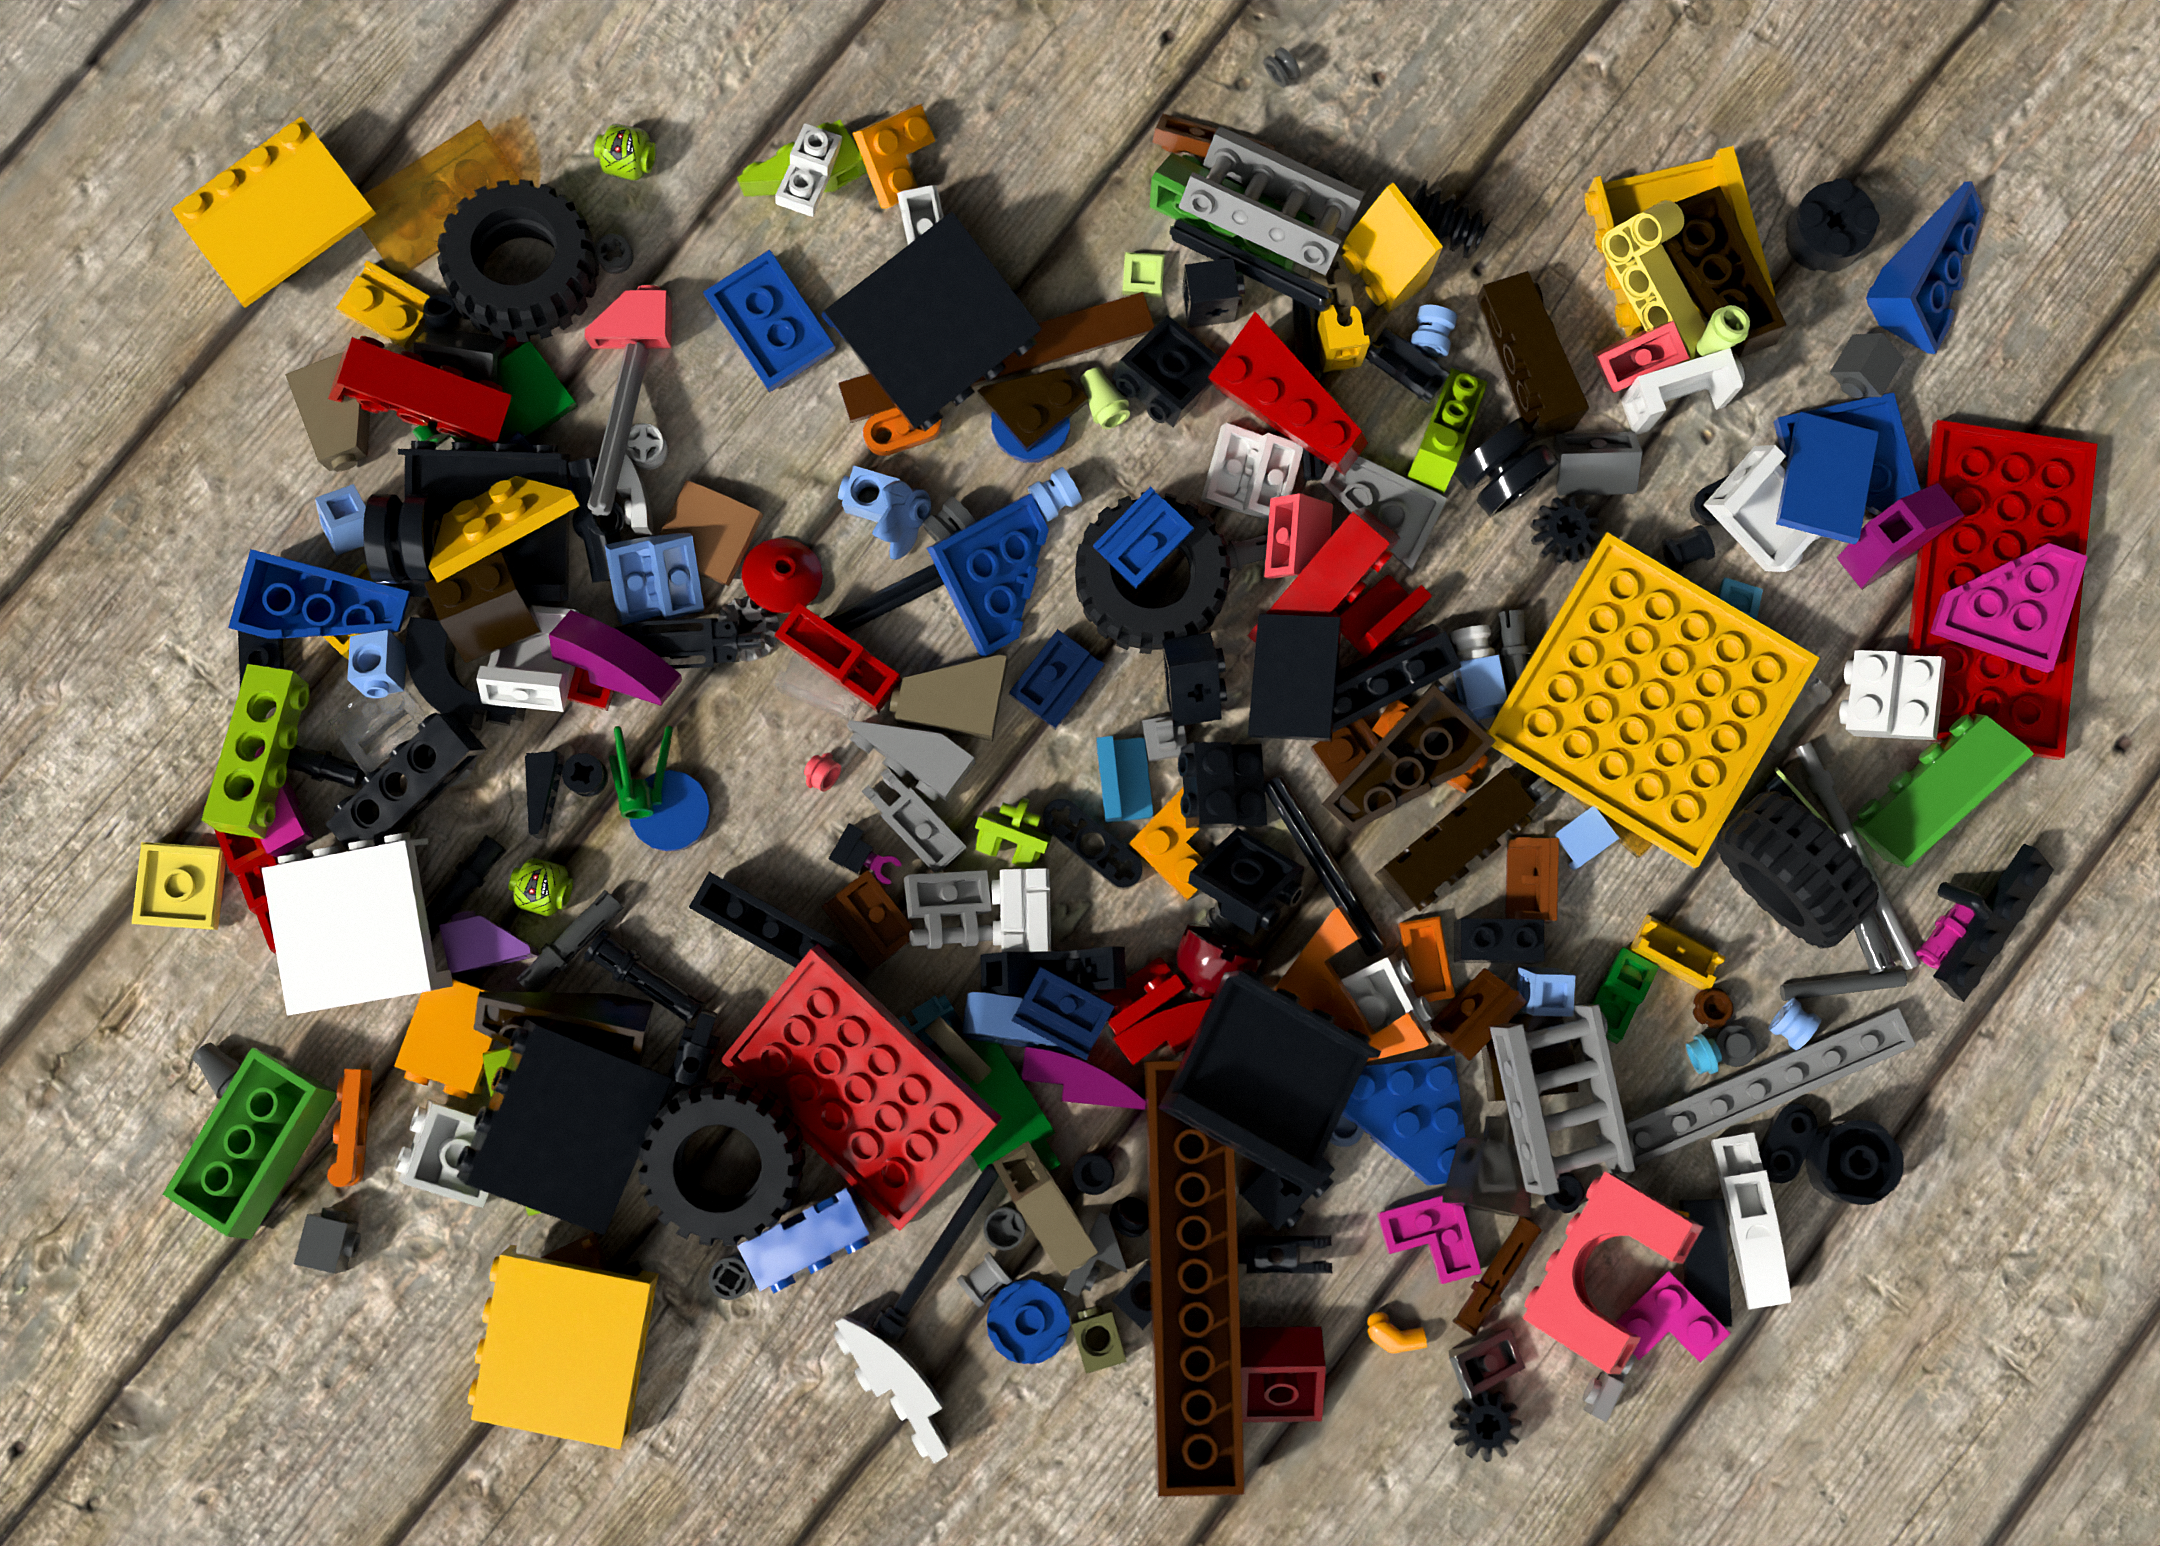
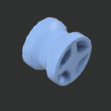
[1768,998,1822,1050]

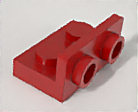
[1100,957,1186,1036]

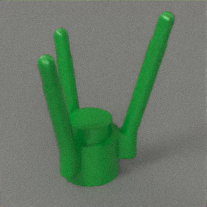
[609,726,673,819]

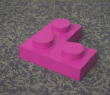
[1376,1191,1482,1284]
[1615,1270,1731,1363]

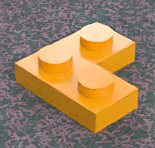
[853,104,936,209]
[1128,787,1203,901]

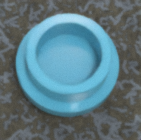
[1686,1033,1722,1074]

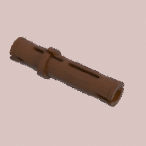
[1452,1216,1543,1337]

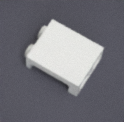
[1621,348,1745,435]
[1704,445,1821,572]
[476,605,579,712]

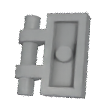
[904,870,993,949]

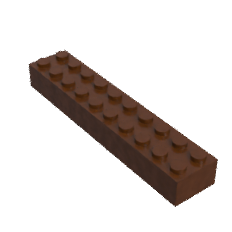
[1145,1061,1245,1497]

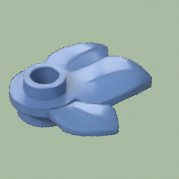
[872,481,931,560]

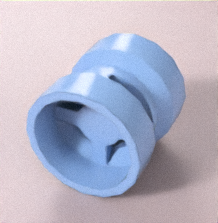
[1410,305,1458,357]
[1027,467,1082,522]

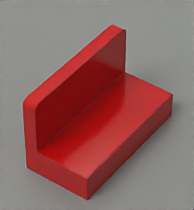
[1340,575,1432,658]

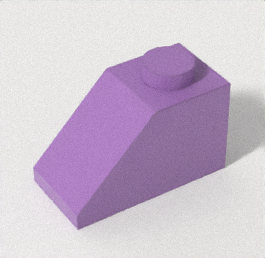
[439,911,539,976]

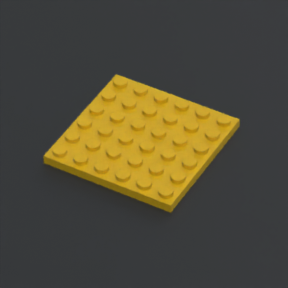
[1488,532,1820,868]

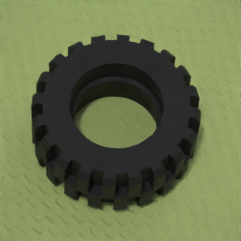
[437,179,599,342]
[1075,492,1231,654]
[1716,791,1879,949]
[638,1076,806,1246]

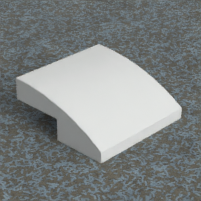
[1201,423,1303,520]

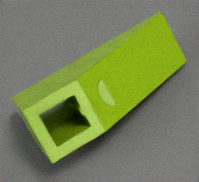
[736,119,867,197]
[1407,368,1488,494]

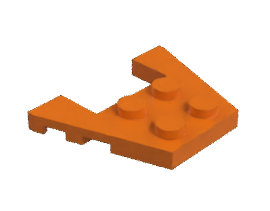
[1273,905,1432,1062]

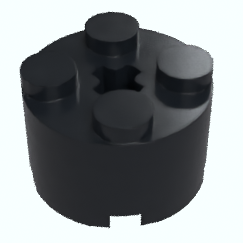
[1785,178,1880,273]
[1805,1120,1904,1205]

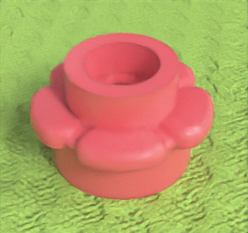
[804,753,841,792]

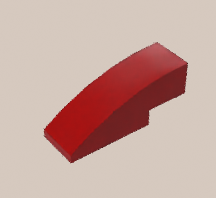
[774,603,902,713]
[1113,999,1212,1066]

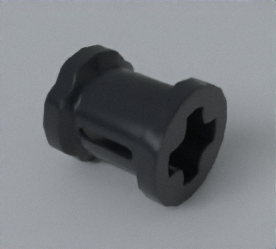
[1662,525,1715,573]

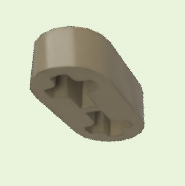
[1309,253,1355,326]
[924,1016,993,1085]

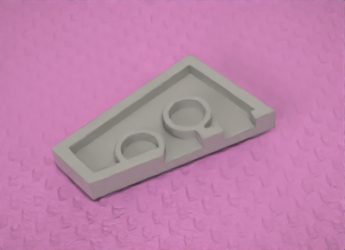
[1320,456,1447,572]

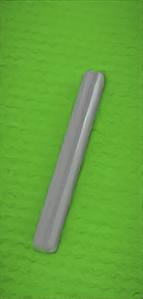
[587,342,649,516]

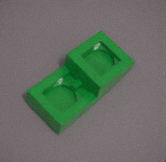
[1591,947,1659,1044]

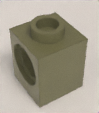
[1071,1305,1127,1374]

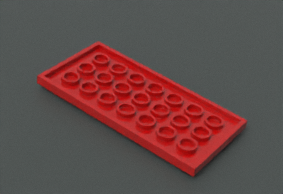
[1906,420,2098,760]

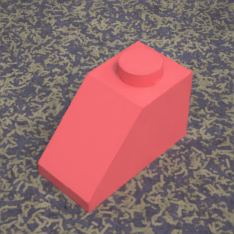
[585,285,672,349]
[1592,321,1689,393]
[1264,493,1333,579]

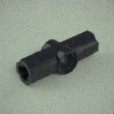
[568,457,625,583]

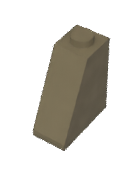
[285,351,371,472]
[890,655,1008,742]

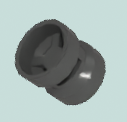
[922,496,976,543]
[983,1206,1026,1250]
[709,1255,755,1300]

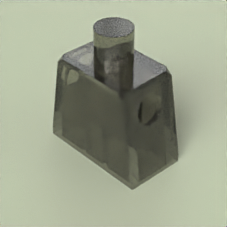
[1442,1116,1531,1218]

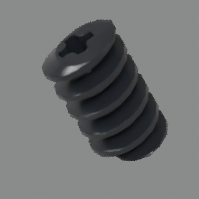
[1410,179,1494,259]

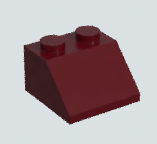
[1240,1326,1326,1423]

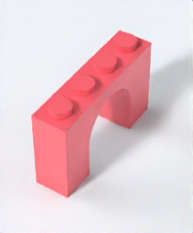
[1523,1171,1703,1375]

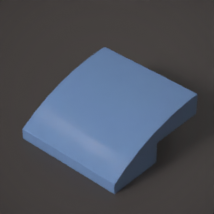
[604,533,705,625]

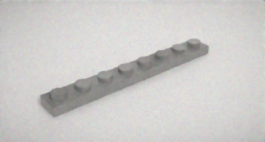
[1594,1008,1916,1175]

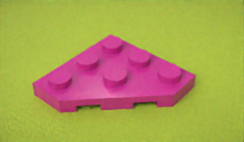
[1930,543,2088,673]

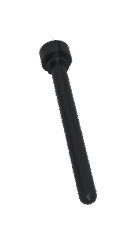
[872,1163,999,1344]

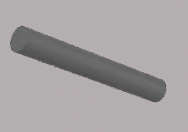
[1780,970,1907,1001]

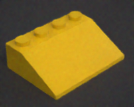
[171,116,376,308]

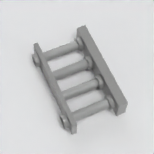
[1178,126,1365,276]
[1490,1004,1635,1196]

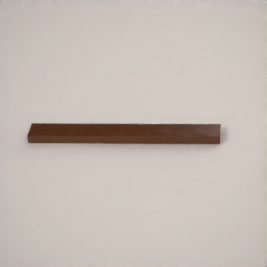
[838,292,1154,423]

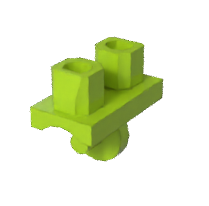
[975,797,1053,869]

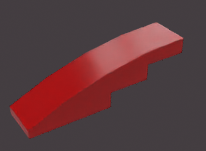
[205,804,279,954]

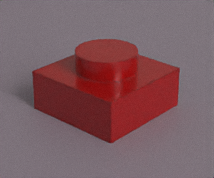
[567,667,614,711]

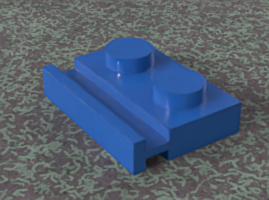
[1093,486,1194,589]

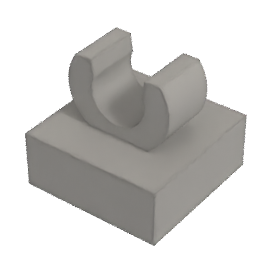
[1142,716,1187,762]

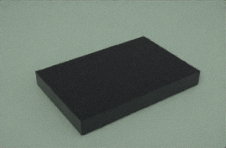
[1248,614,1342,742]

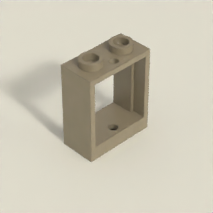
[993,1141,1098,1276]

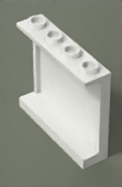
[262,832,453,1016]

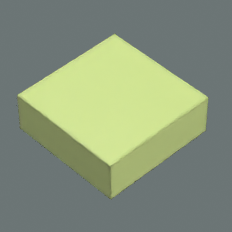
[1122,252,1165,298]

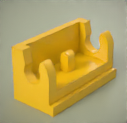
[1316,305,1370,373]
[1628,914,1725,990]

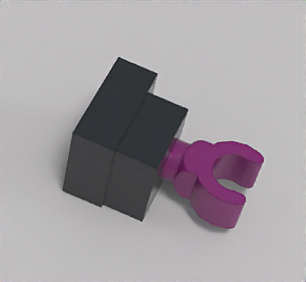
[828,823,902,885]

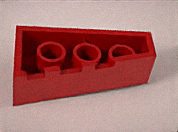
[1208,312,1368,476]
[328,336,512,448]
[1247,507,1401,643]

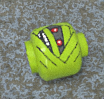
[594,124,656,181]
[508,858,573,916]

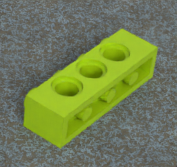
[201,664,309,839]

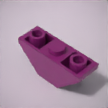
[1837,483,1964,590]

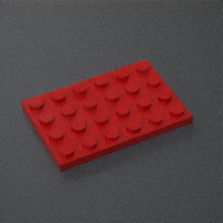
[720,944,1003,1231]

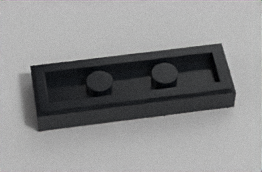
[1679,1199,1732,1327]

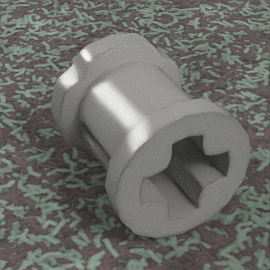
[957,1252,1012,1308]

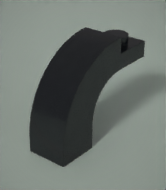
[405,617,526,731]
[980,946,1126,996]

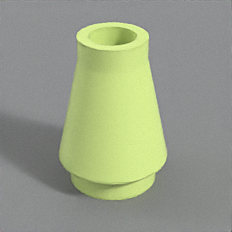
[1696,305,1750,357]
[1080,367,1130,429]

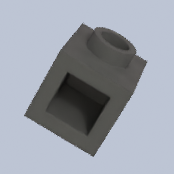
[1830,333,1904,398]
[294,1207,361,1274]

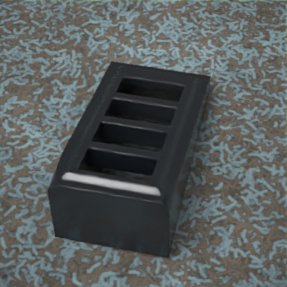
[525,751,564,839]

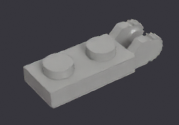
[862,768,967,873]

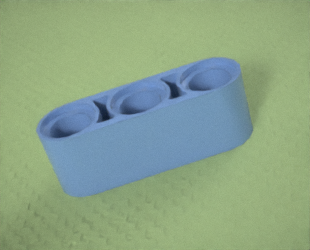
[962,992,1071,1053]

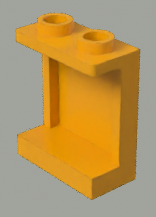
[394,978,496,1099]

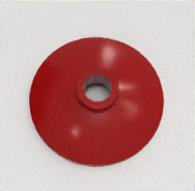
[742,538,823,613]

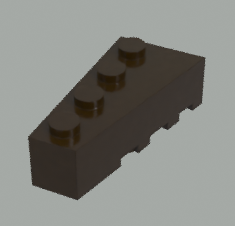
[1661,186,1787,358]
[1477,271,1590,443]
[1374,768,1537,913]

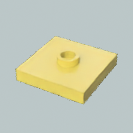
[131,842,226,930]

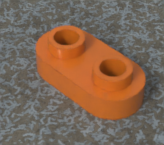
[863,408,942,456]

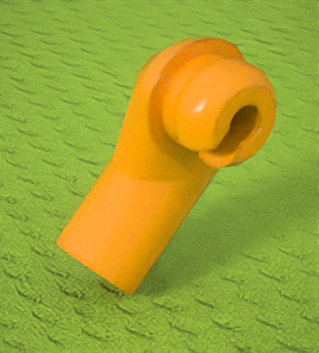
[1367,1312,1427,1353]

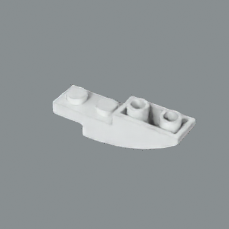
[1711,1132,1791,1310]
[833,1315,951,1464]

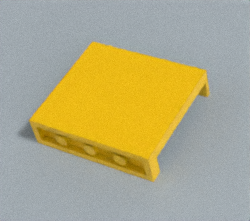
[1585,146,1775,337]
[468,1245,659,1449]

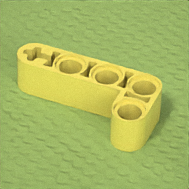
[1602,200,1706,365]

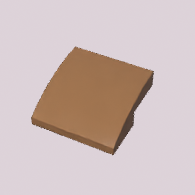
[659,480,764,586]

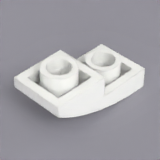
[775,123,842,217]
[617,452,654,537]

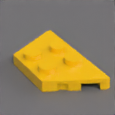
[429,476,579,583]

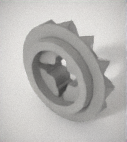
[718,597,779,661]

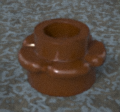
[1693,988,1734,1028]

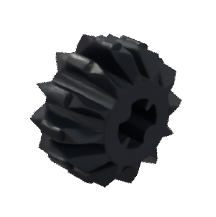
[1530,497,1600,565]
[1448,1389,1522,1462]

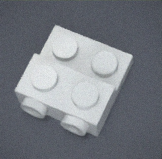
[1839,650,1946,740]
[1341,953,1434,1032]
[395,1100,489,1208]

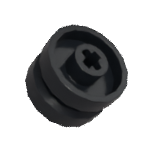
[1453,417,1559,518]
[363,493,443,584]

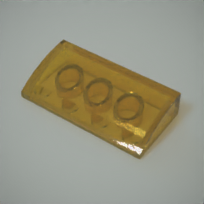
[360,119,520,278]

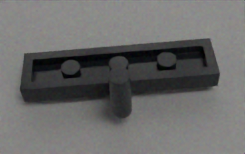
[1933,844,2054,1002]

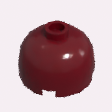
[1177,923,1262,999]

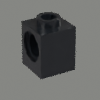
[1111,1262,1152,1330]

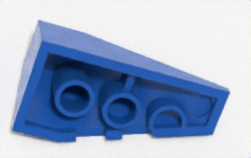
[1866,181,1984,354]
[228,549,411,639]

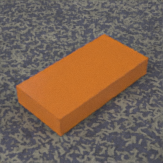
[1398,916,1455,1002]

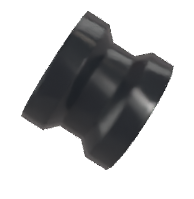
[562,753,609,797]

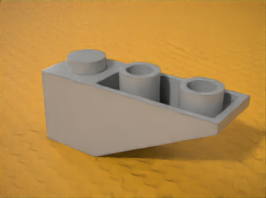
[846,720,976,802]

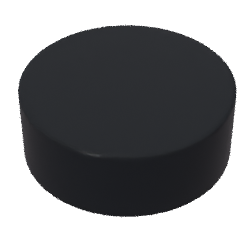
[1073,1153,1115,1195]

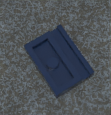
[1009,629,1105,730]
[1012,966,1114,1060]

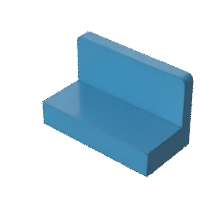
[1096,736,1153,823]

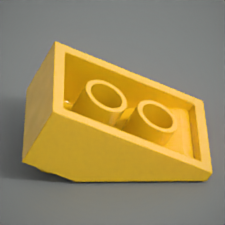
[1341,182,1443,313]

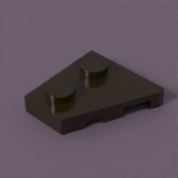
[977,368,1088,452]

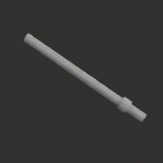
[1795,742,1921,970]

